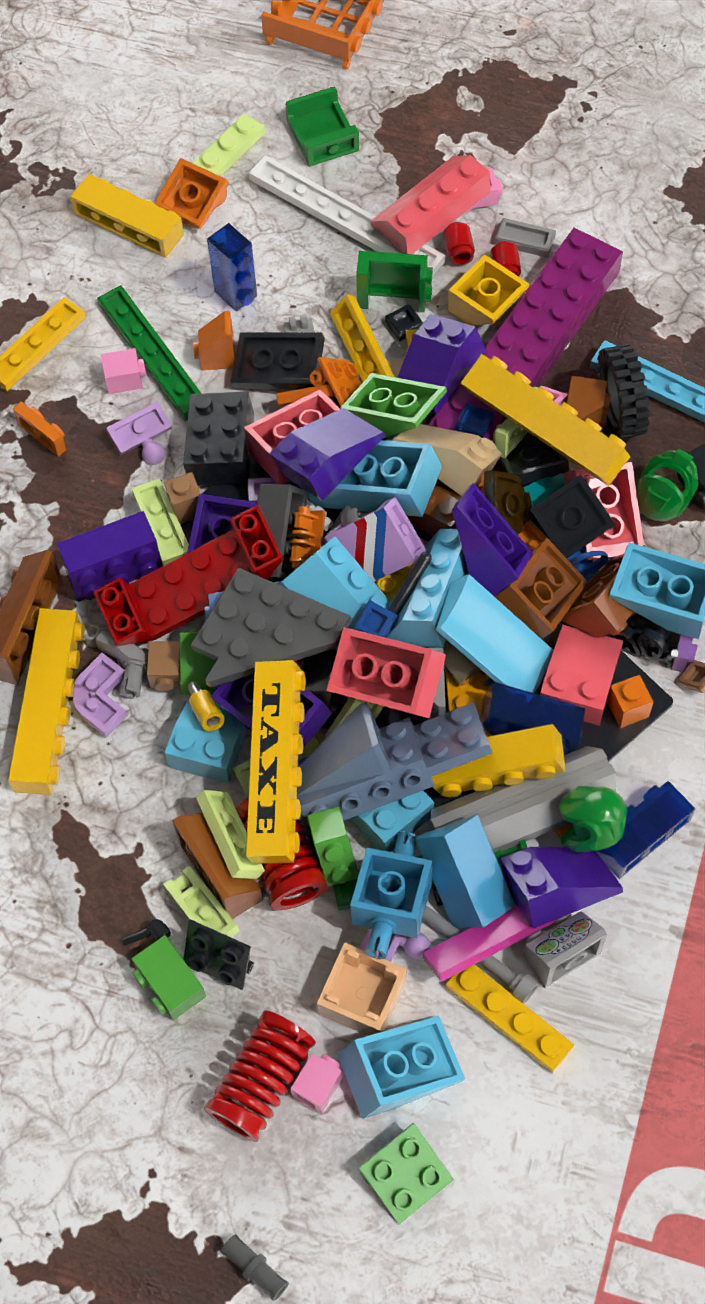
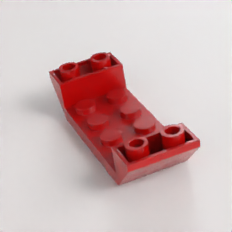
[93,505,284,646]

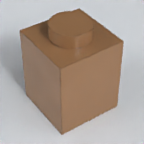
[164,472,201,524]
[147,641,180,692]

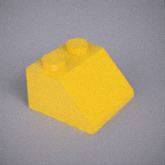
[448,254,529,325]

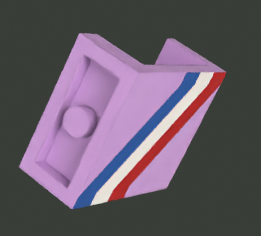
[325,497,426,582]

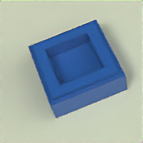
[354,600,399,638]

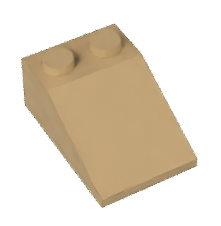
[392,424,502,496]

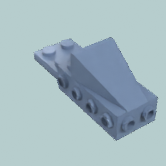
[297,702,492,830]

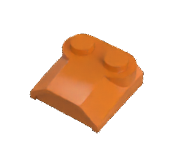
[154,158,229,229]

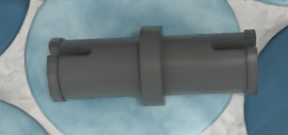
[220,1234,289,1301]

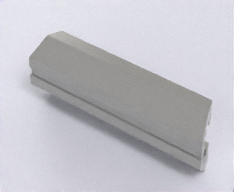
[431,746,616,852]

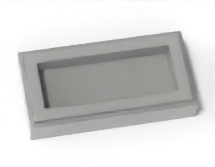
[494,218,556,258]

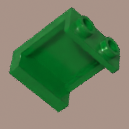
[285,87,359,167]
[356,251,433,312]

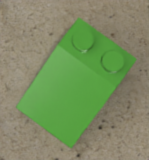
[340,373,447,438]

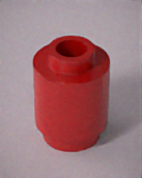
[443,222,475,265]
[490,241,521,277]

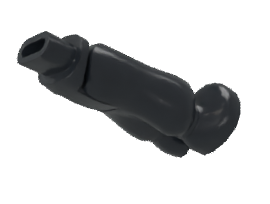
[611,613,672,659]

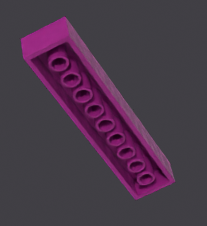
[428,227,623,444]

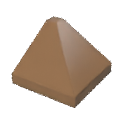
[676,660,705,693]

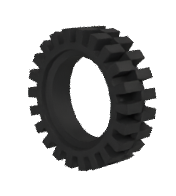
[597,344,650,440]

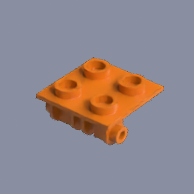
[310,357,361,406]
[289,506,326,569]

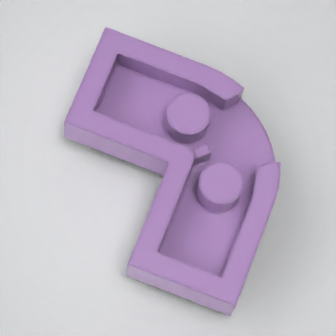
[73,653,128,738]

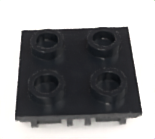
[183,919,254,990]

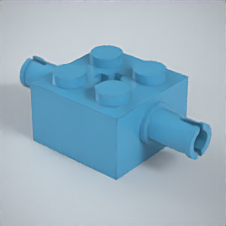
[350,831,433,959]

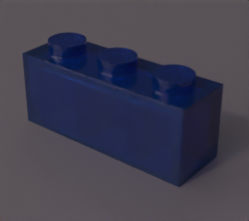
[207,223,257,312]
[480,682,585,755]
[596,781,695,879]

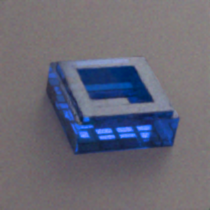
[455,403,494,438]

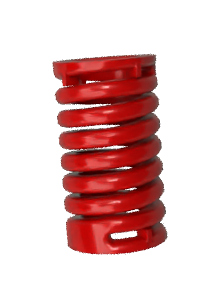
[236,797,328,910]
[204,1010,316,1142]

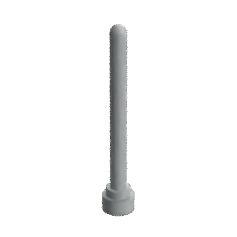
[423,905,539,1004]

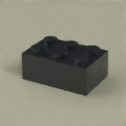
[183,391,254,486]

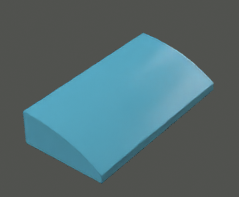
[436,574,554,706]

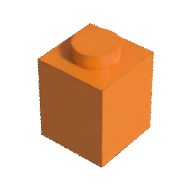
[607,675,653,728]

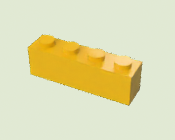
[70,174,184,258]
[432,724,566,797]

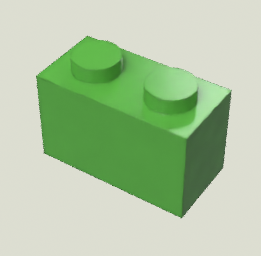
[307,806,359,887]
[132,935,206,1021]

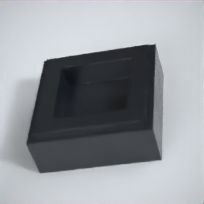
[385,304,423,341]

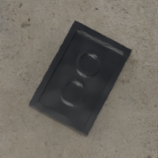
[230,332,325,389]

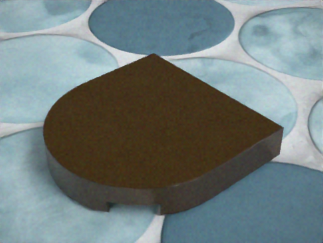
[484,470,532,534]

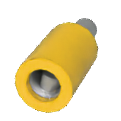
[187,681,224,732]

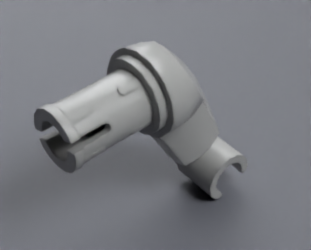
[83,624,148,698]

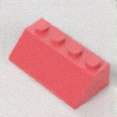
[370,155,490,254]

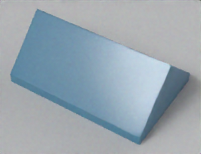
[415,813,516,928]

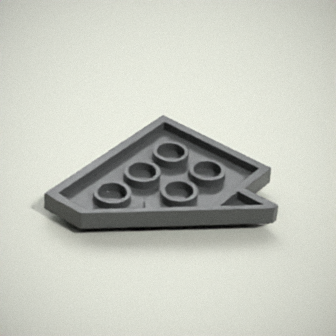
[191,568,351,687]

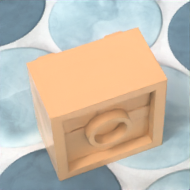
[317,942,407,1036]

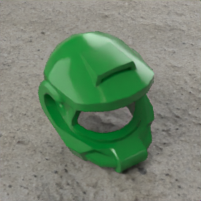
[635,448,698,521]
[559,786,627,853]

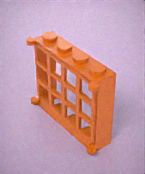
[261,0,384,69]

